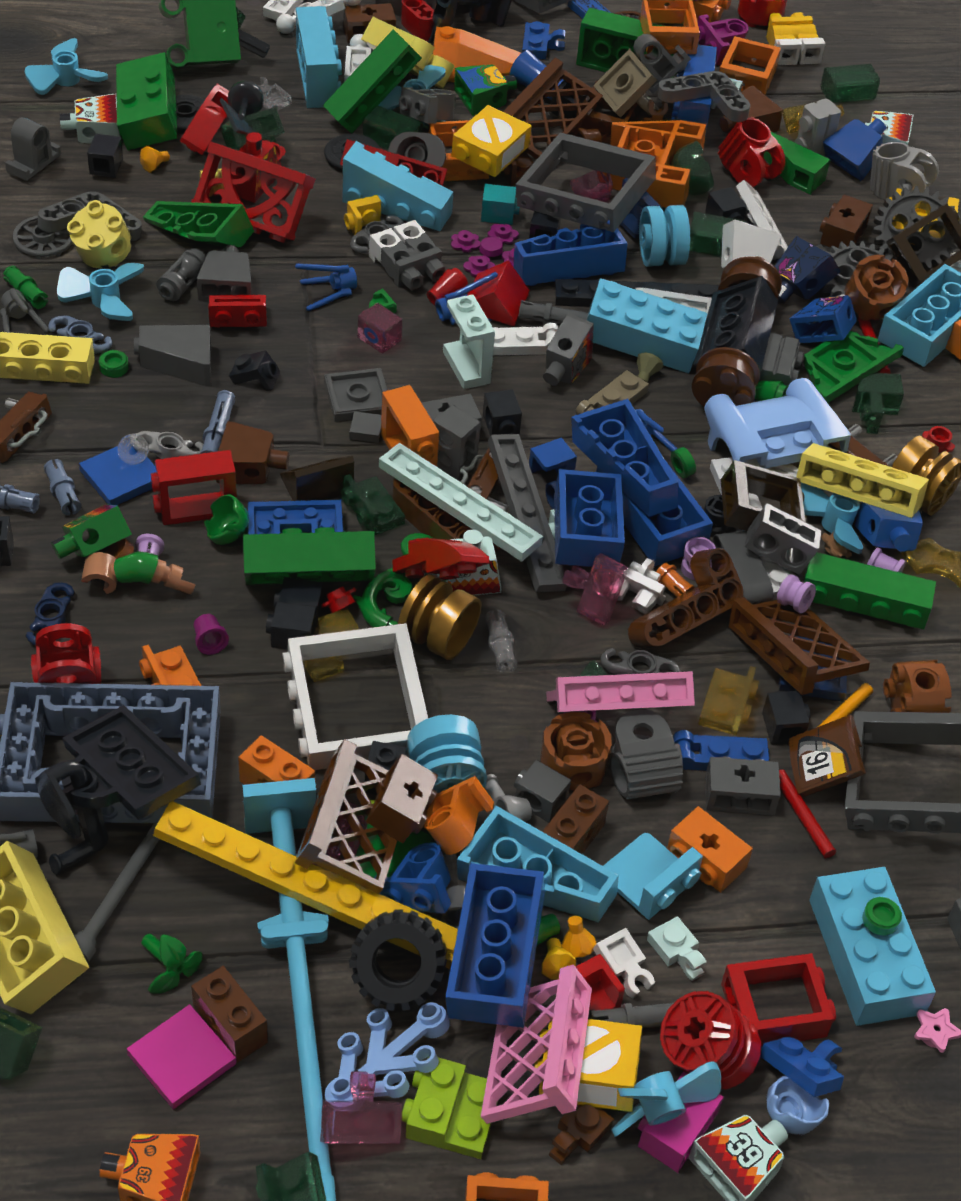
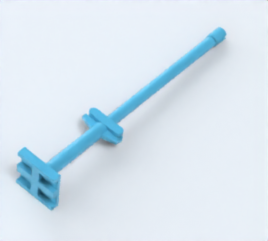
[242,778,336,1201]

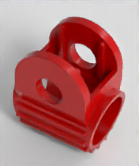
[718,116,785,187]
[31,623,101,684]

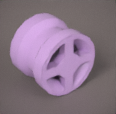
[777,574,816,613]

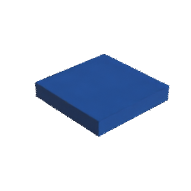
[79,440,156,505]

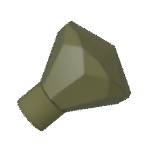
[637,352,663,382]

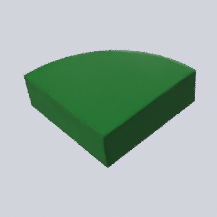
[369,289,397,321]

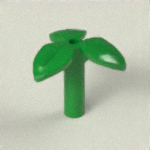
[141,933,203,994]

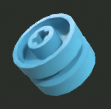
[639,205,690,267]

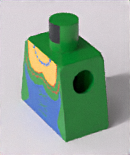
[454,64,517,116]

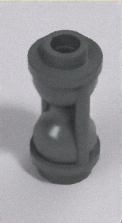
[156,249,206,301]

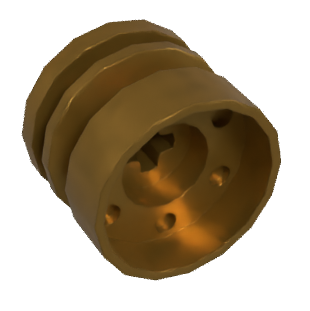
[892,435,961,516]
[398,574,482,660]

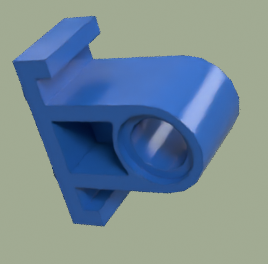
[374,842,451,913]

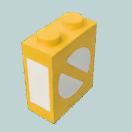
[451,105,532,177]
[534,1019,642,1112]

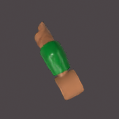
[81,551,196,594]

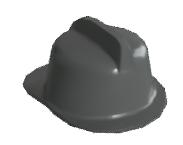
[388,132,446,167]

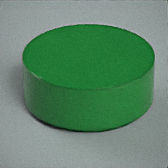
[99,350,129,378]
[671,447,696,478]
[862,897,902,936]

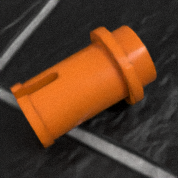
[656,563,695,597]

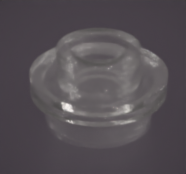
[118,434,149,465]

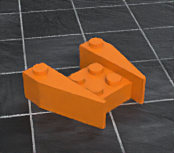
[597,120,706,208]

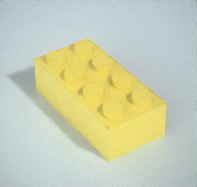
[0,841,90,1014]

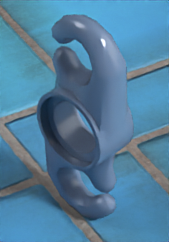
[48,315,113,354]

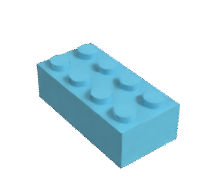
[296,6,342,108]
[878,264,961,367]
[587,278,707,374]
[809,867,936,1026]

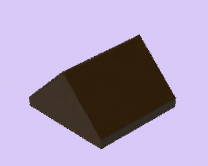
[280,456,354,501]

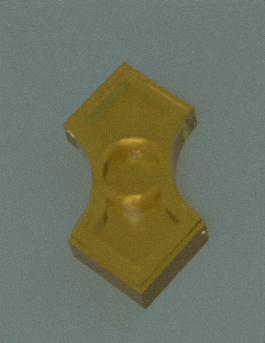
[901,538,961,588]
[302,608,359,682]

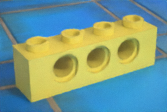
[0,332,95,384]
[796,443,929,518]

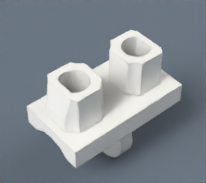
[607,558,666,614]

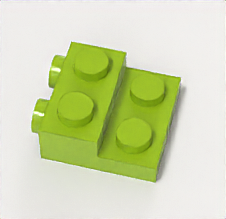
[401,1057,498,1159]

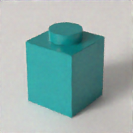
[481,184,520,225]

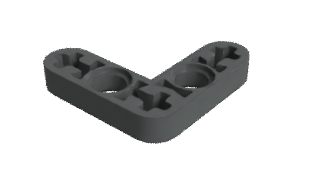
[657,71,750,122]
[38,191,142,241]

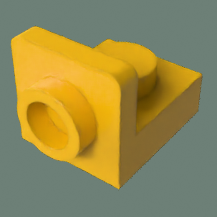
[344,195,381,235]

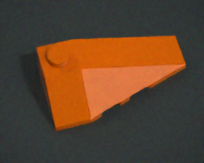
[433,26,521,82]

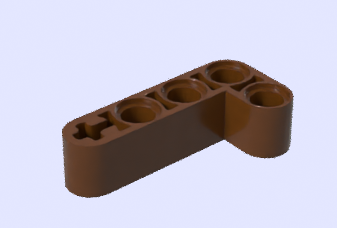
[392,478,501,553]
[628,548,744,647]

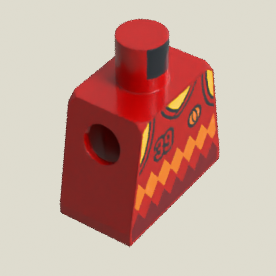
[233,132,278,203]

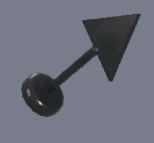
[220,81,264,135]

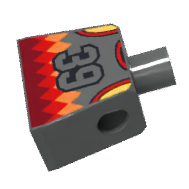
[543,313,594,386]

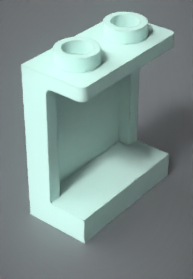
[443,295,495,390]

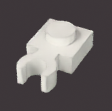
[593,928,655,999]

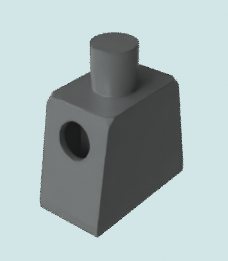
[197,245,252,301]

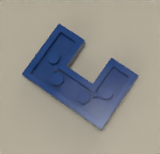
[248,500,343,534]

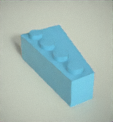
[342,141,454,231]
[457,806,619,922]

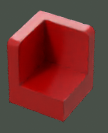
[575,954,625,1010]

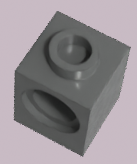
[514,760,571,823]

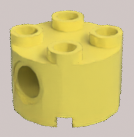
[67,200,132,268]

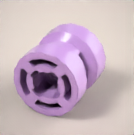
[681,537,716,581]

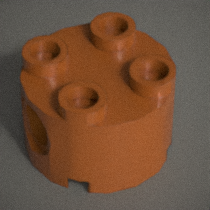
[844,254,909,321]
[883,659,952,713]
[540,711,612,790]

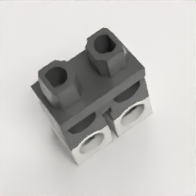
[369,220,445,291]

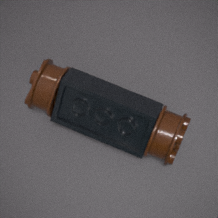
[692,256,782,407]

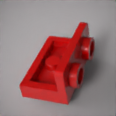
[208,295,267,327]

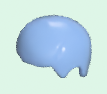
[767,1076,829,1134]

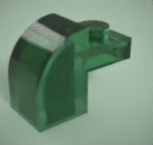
[852,373,904,434]

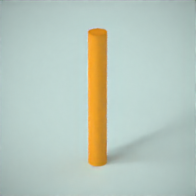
[818,683,873,727]

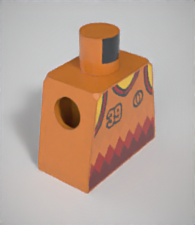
[100,1134,201,1201]

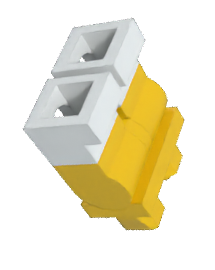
[766,12,825,65]

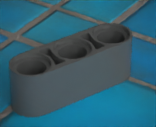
[713,530,773,605]

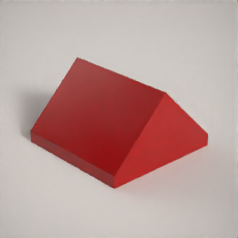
[467,260,530,326]

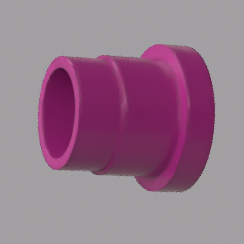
[193,614,229,655]

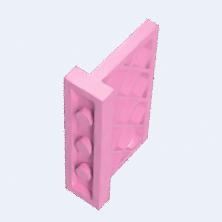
[546,671,695,712]
[480,964,592,1124]

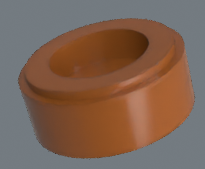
[105,538,134,559]

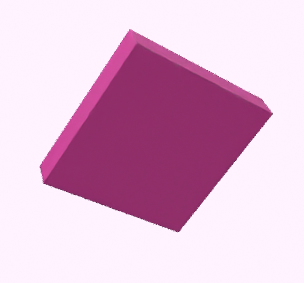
[127,1004,236,1110]

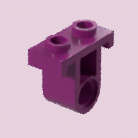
[697,14,749,66]

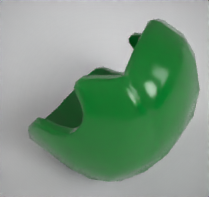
[204,494,249,545]

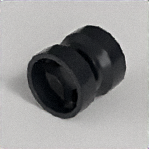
[704,495,731,537]

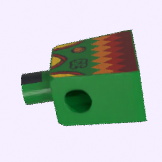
[51,504,132,559]

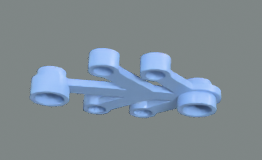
[325,1002,450,1113]

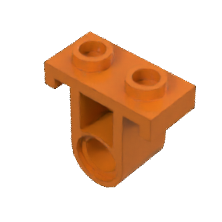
[423,776,494,855]

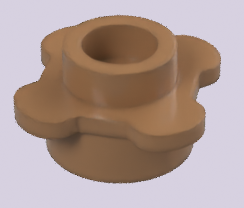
[821,531,852,558]

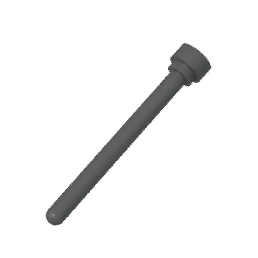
[74,822,160,963]

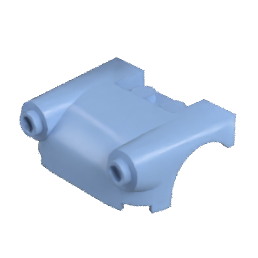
[704,378,851,469]

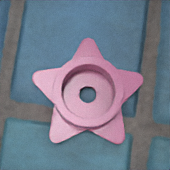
[914,1008,961,1053]

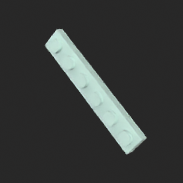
[379,443,543,562]

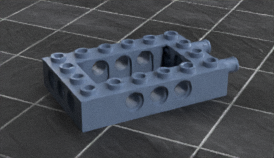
[0,682,221,823]

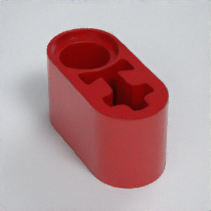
[401,0,434,41]

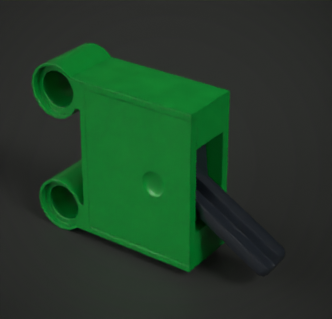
[159,0,270,70]

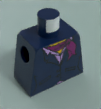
[774,236,841,303]

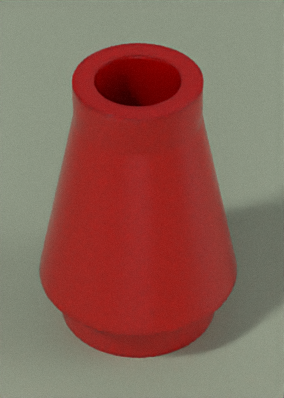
[427,268,468,305]

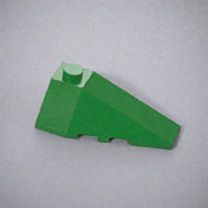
[143,201,254,248]

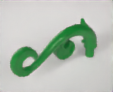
[353,533,432,628]

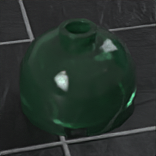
[672,140,714,195]

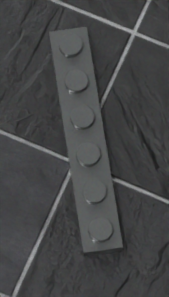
[488,434,569,592]

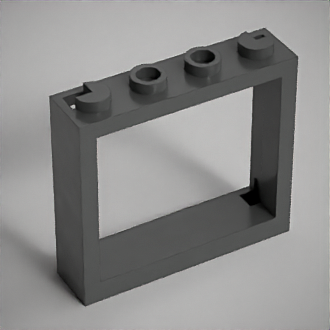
[516,132,656,232]
[845,711,961,834]

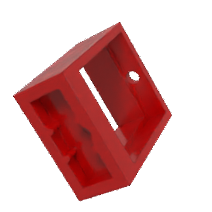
[150,450,237,525]
[721,953,836,1047]

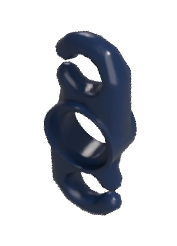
[26,582,75,645]

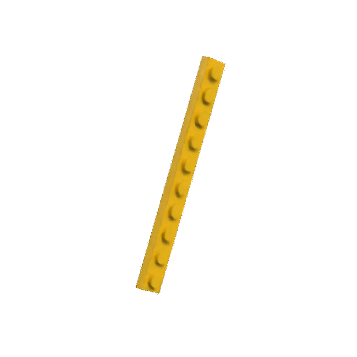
[153,801,458,970]

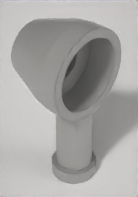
[484,774,532,822]

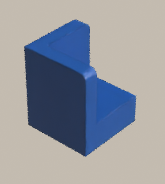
[529,437,577,474]

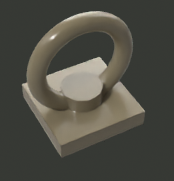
[593,49,664,118]

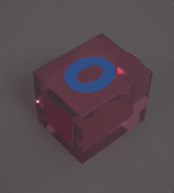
[357,303,402,354]

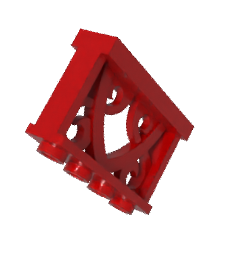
[191,141,316,243]

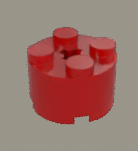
[738,0,787,27]

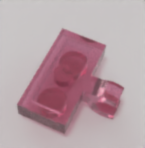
[562,553,629,626]
[320,1071,403,1144]

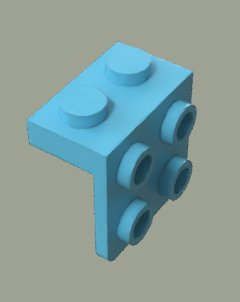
[603,833,703,920]

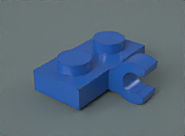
[522,21,565,59]
[760,1037,844,1097]

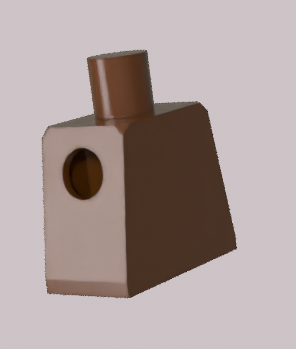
[719,85,783,132]
[216,421,290,484]

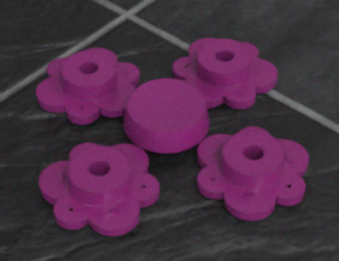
[451,224,519,277]

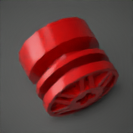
[660,991,761,1089]

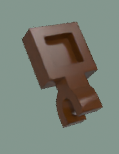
[549,1105,614,1165]

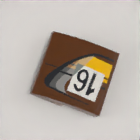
[789,714,866,797]

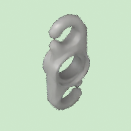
[131,431,203,459]

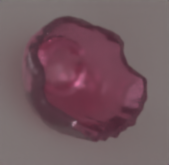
[570,170,613,202]

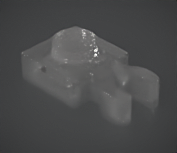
[250,77,291,113]

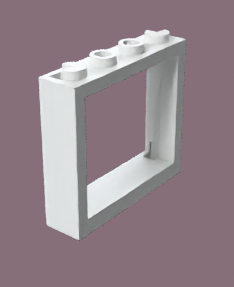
[282,623,428,770]

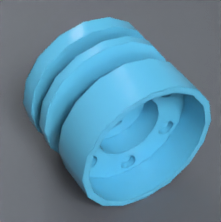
[407,714,487,793]

